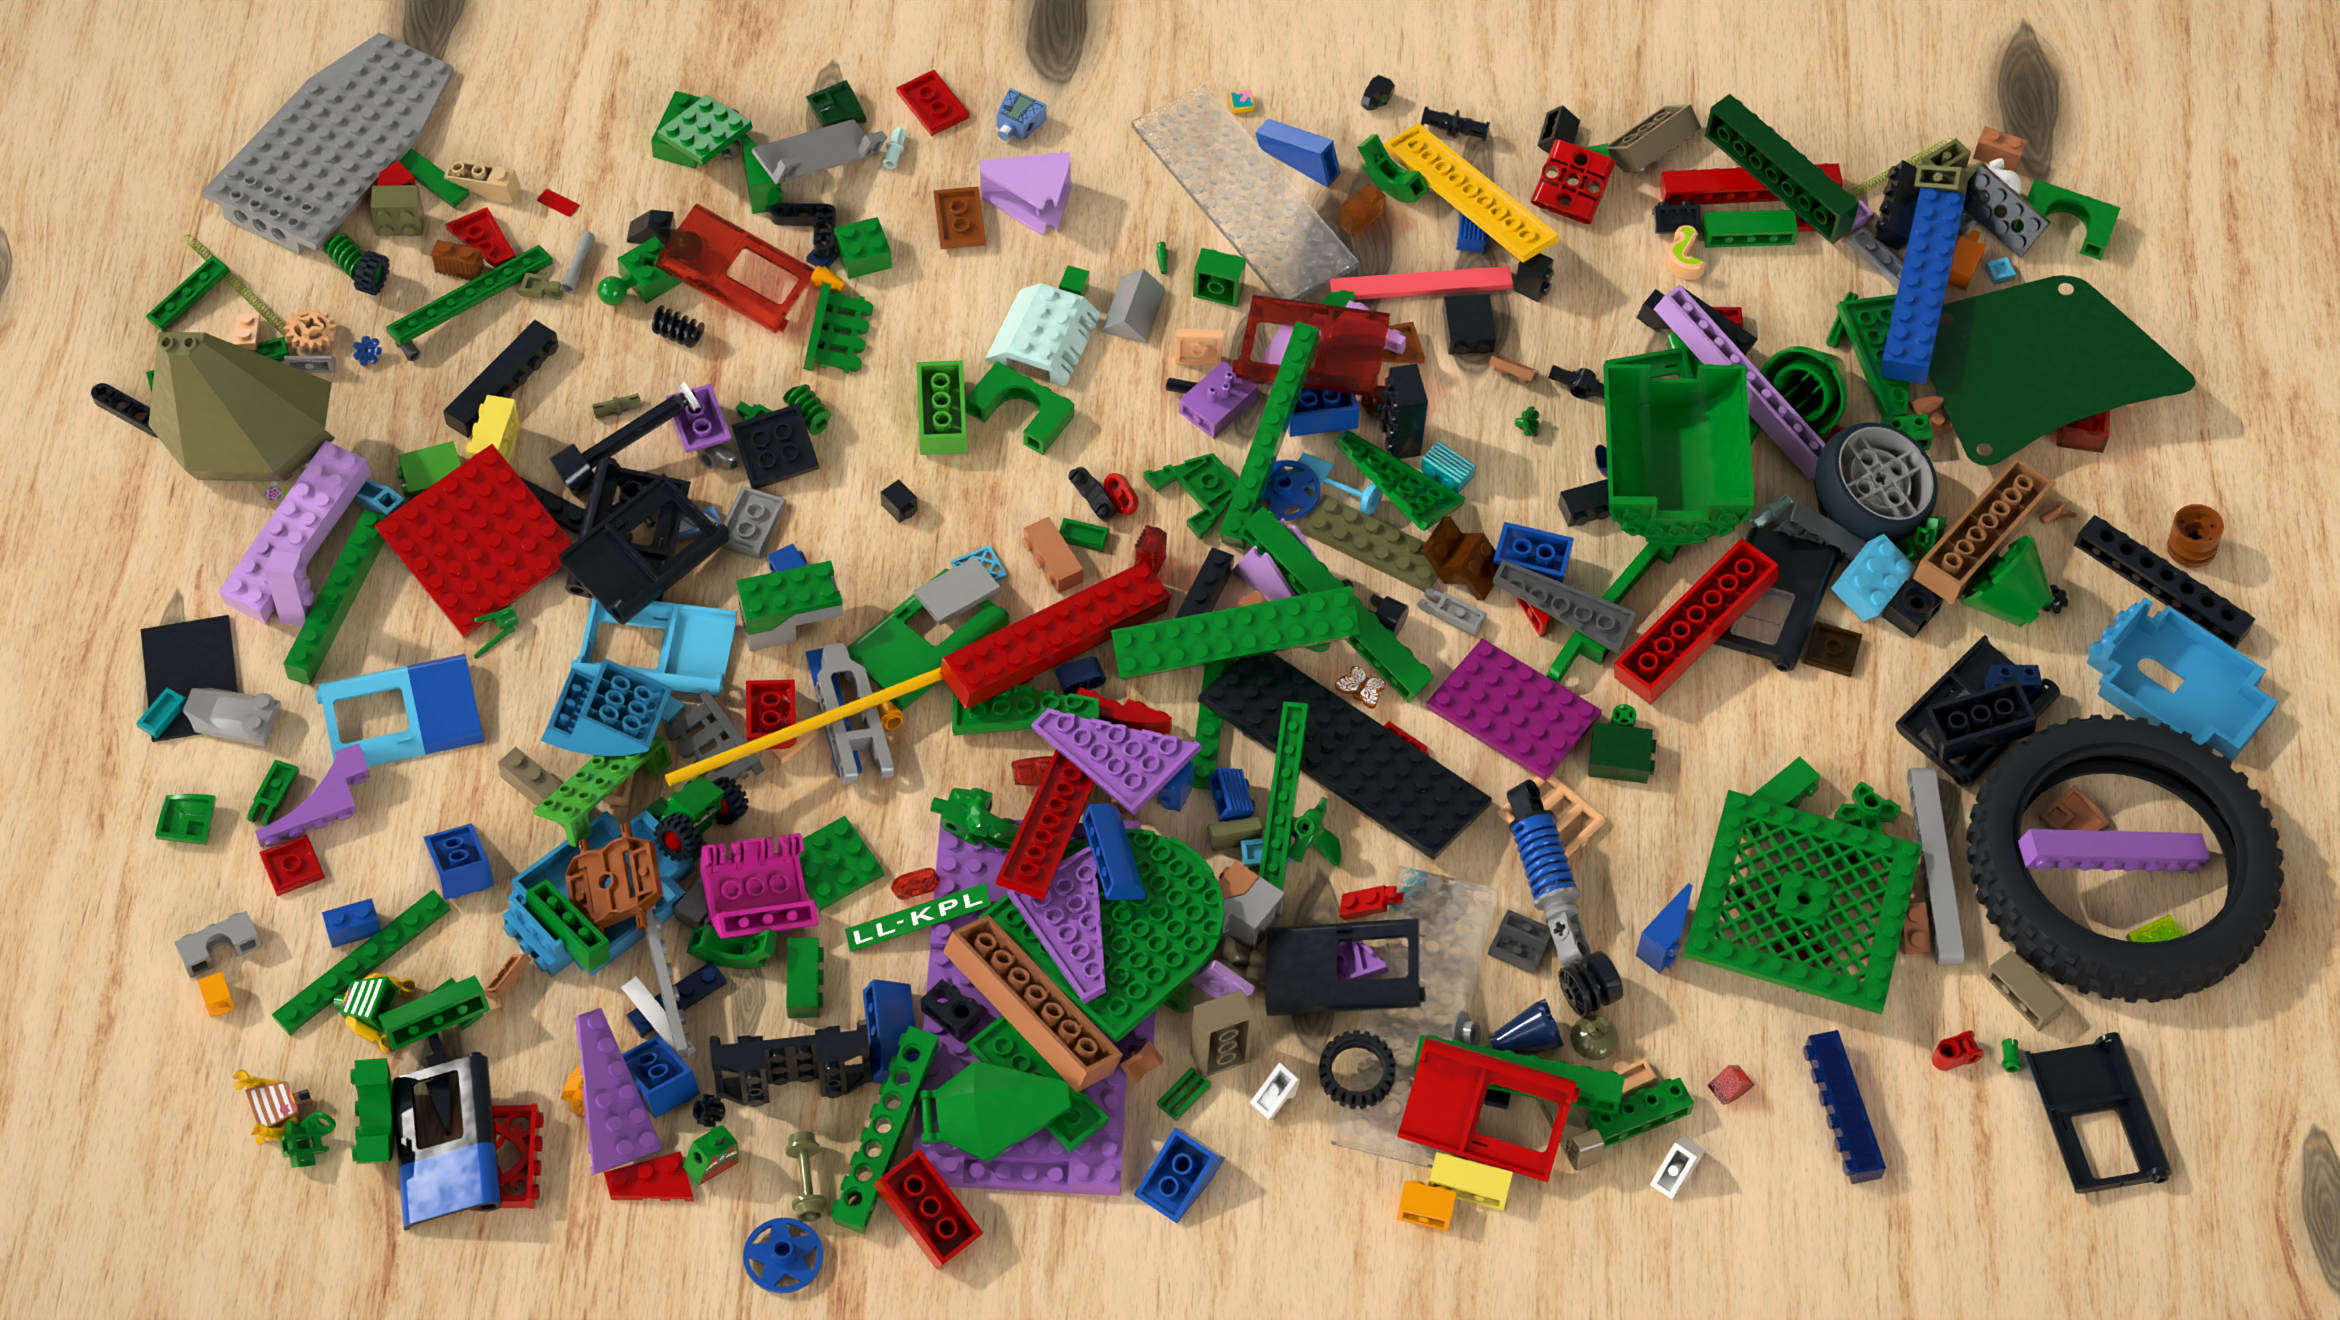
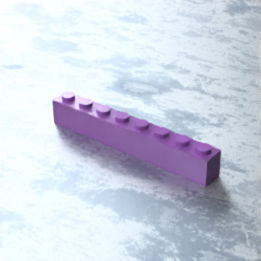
[2018,829,2210,873]

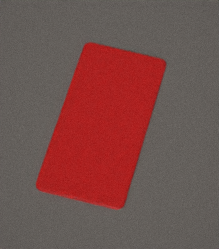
[537,189,580,217]

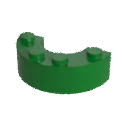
[350,1058,395,1164]

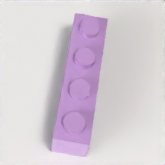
[264,549,315,627]

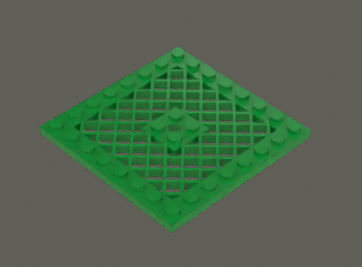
[1683,790,1922,1015]

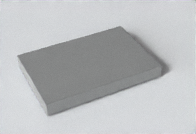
[721,486,786,559]
[914,557,1001,626]

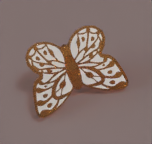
[1335,666,1386,709]

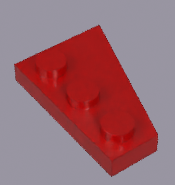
[446,207,516,268]
[604,1151,694,1202]

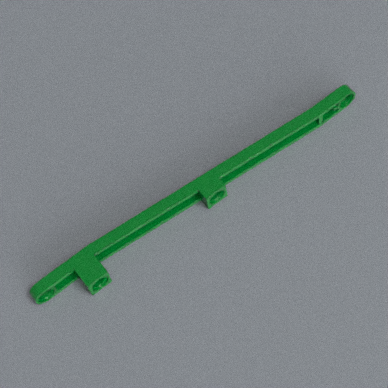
[1546,420,1760,683]

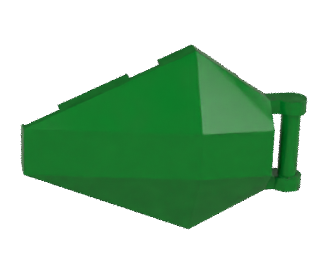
[918,1061,1072,1163]

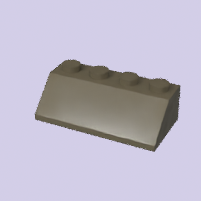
[1608,104,1701,174]

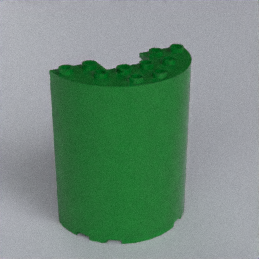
[1603,363,1755,545]

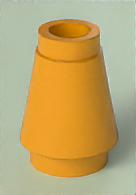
[810,265,846,293]
[876,700,903,730]

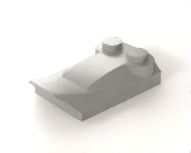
[183,688,281,747]

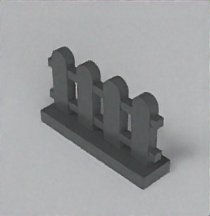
[666,690,764,782]

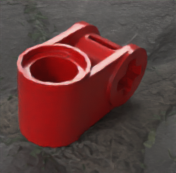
[1932,1031,1985,1071]

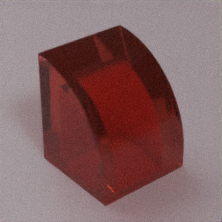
[1707,1065,1755,1105]

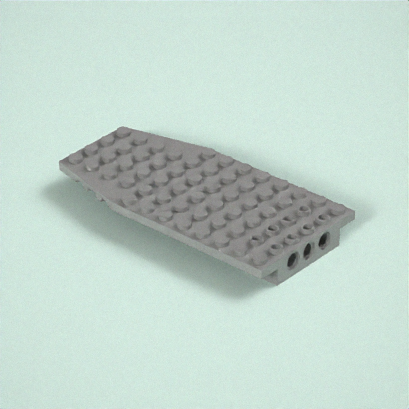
[202,33,454,254]

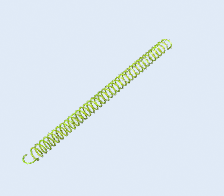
[1847,138,1953,197]
[184,235,286,338]

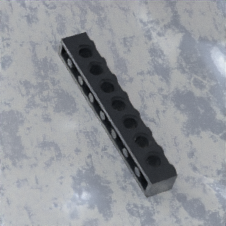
[2074,514,2255,649]

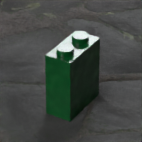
[1588,722,1657,784]

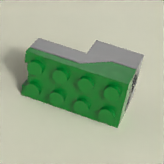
[736,560,843,651]

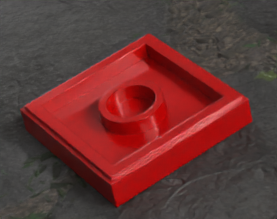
[259,834,325,896]

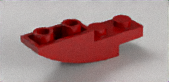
[1076,687,1172,735]

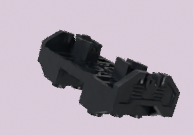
[710,1019,872,1107]

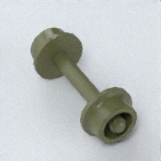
[785,1131,827,1222]

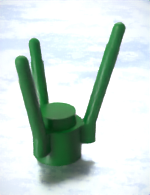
[474,606,519,658]

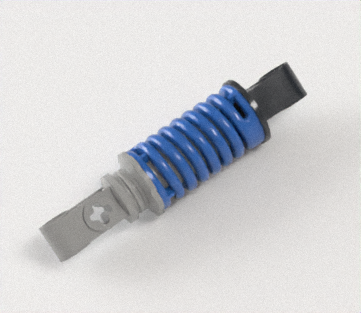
[1507,779,1591,967]

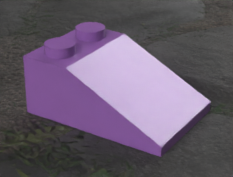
[666,384,732,453]

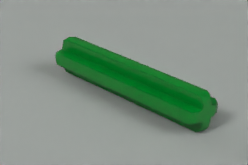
[1826,292,1858,348]

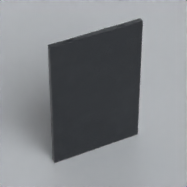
[141,615,238,742]

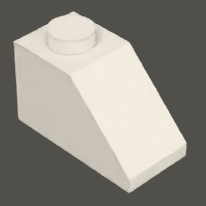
[1650,1136,1705,1199]

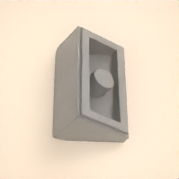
[284,356,336,373]

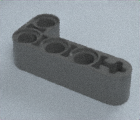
[1773,502,1867,567]

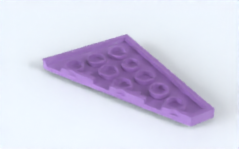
[1031,708,1202,816]

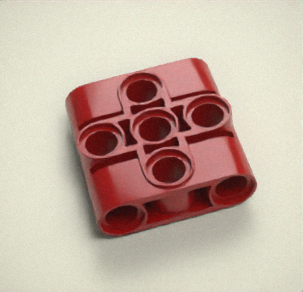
[1530,140,1616,224]

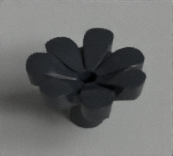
[2042,585,2068,614]

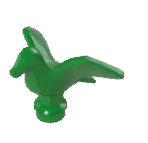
[1288,797,1341,866]

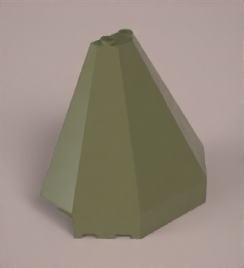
[149,332,335,482]

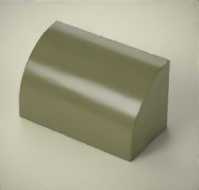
[1207,816,1262,851]

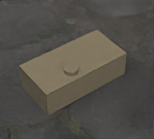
[1190,989,1254,1078]

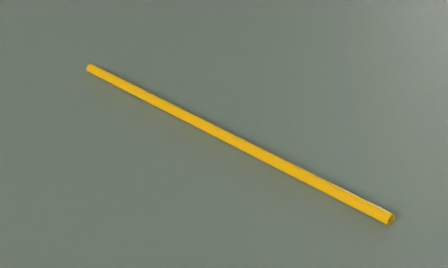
[665,667,944,786]

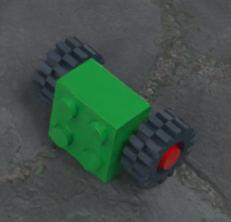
[654,775,749,862]

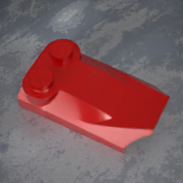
[746,679,797,750]

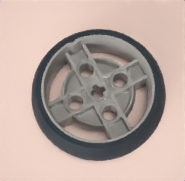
[1815,422,1938,542]

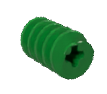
[323,233,365,281]
[783,384,832,435]

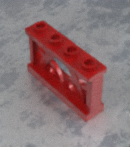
[470,1103,544,1211]

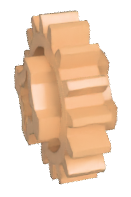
[284,306,336,354]

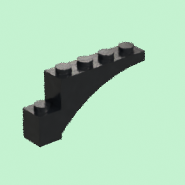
[1636,288,1758,356]

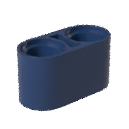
[1055,656,1107,696]

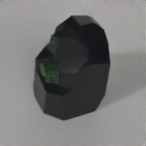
[1361,75,1395,111]

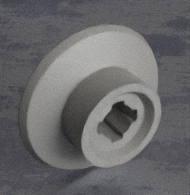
[1452,1010,1481,1046]

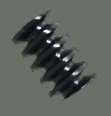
[652,305,705,348]

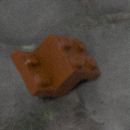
[1421,516,1499,600]

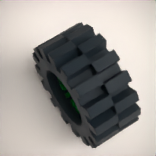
[354,251,390,296]

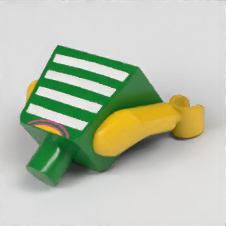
[334,972,415,1053]

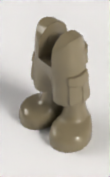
[1221,937,1266,987]

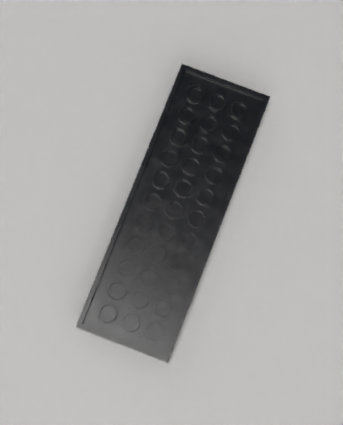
[1198,653,1492,860]

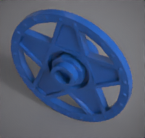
[1258,460,1320,521]
[743,1218,823,1294]

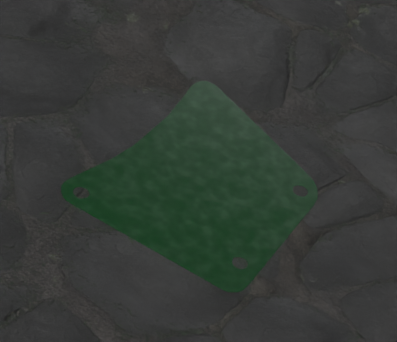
[1929,275,2196,466]

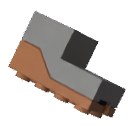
[1212,861,1285,956]

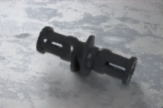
[1421,106,1490,141]

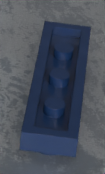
[626,961,727,1038]

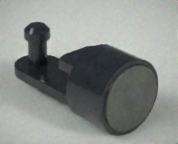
[1342,579,1409,636]

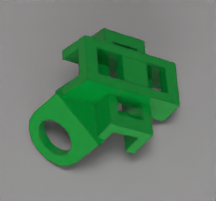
[1914,515,1947,556]
[279,1111,336,1168]

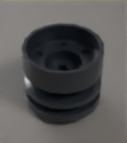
[1558,951,1623,1017]

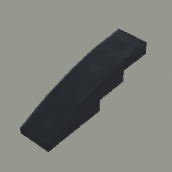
[425,1033,454,1136]

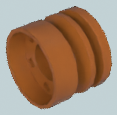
[2167,504,2224,568]

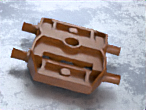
[565,822,663,935]

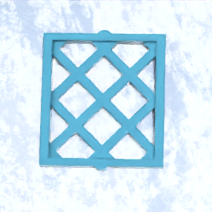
[951,545,1007,581]

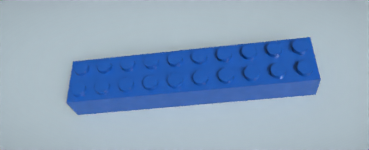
[1881,187,1966,384]

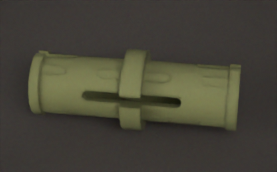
[592,393,642,419]

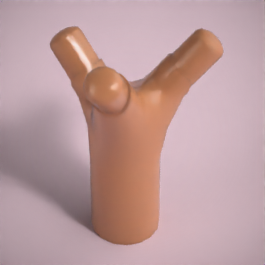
[2039,501,2077,525]

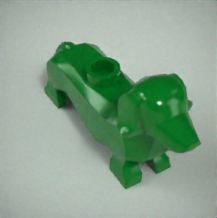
[954,788,1020,850]

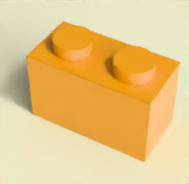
[1397,1180,1456,1231]

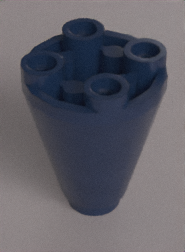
[1489,999,1564,1054]

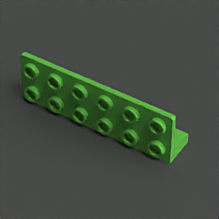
[533,736,672,847]

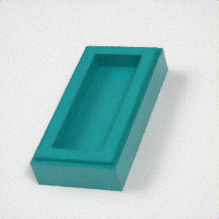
[136,687,187,738]

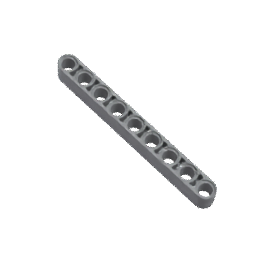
[1907,768,1964,965]

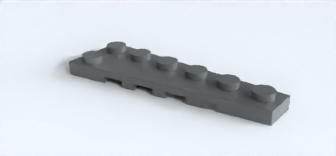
[1493,560,1637,654]

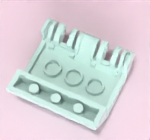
[985,283,1101,386]

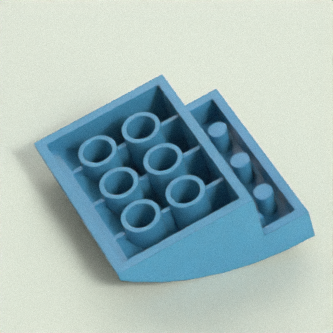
[540,658,672,756]

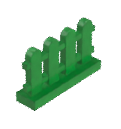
[803,282,873,374]

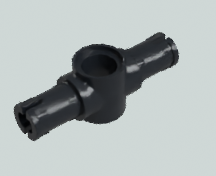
[1548,365,1605,399]

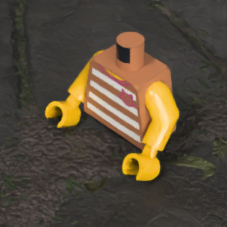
[232,1070,313,1145]

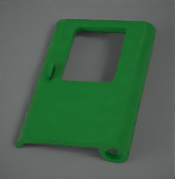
[846,568,1010,712]

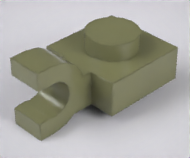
[519,273,564,300]

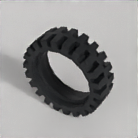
[1319,1030,1396,1109]

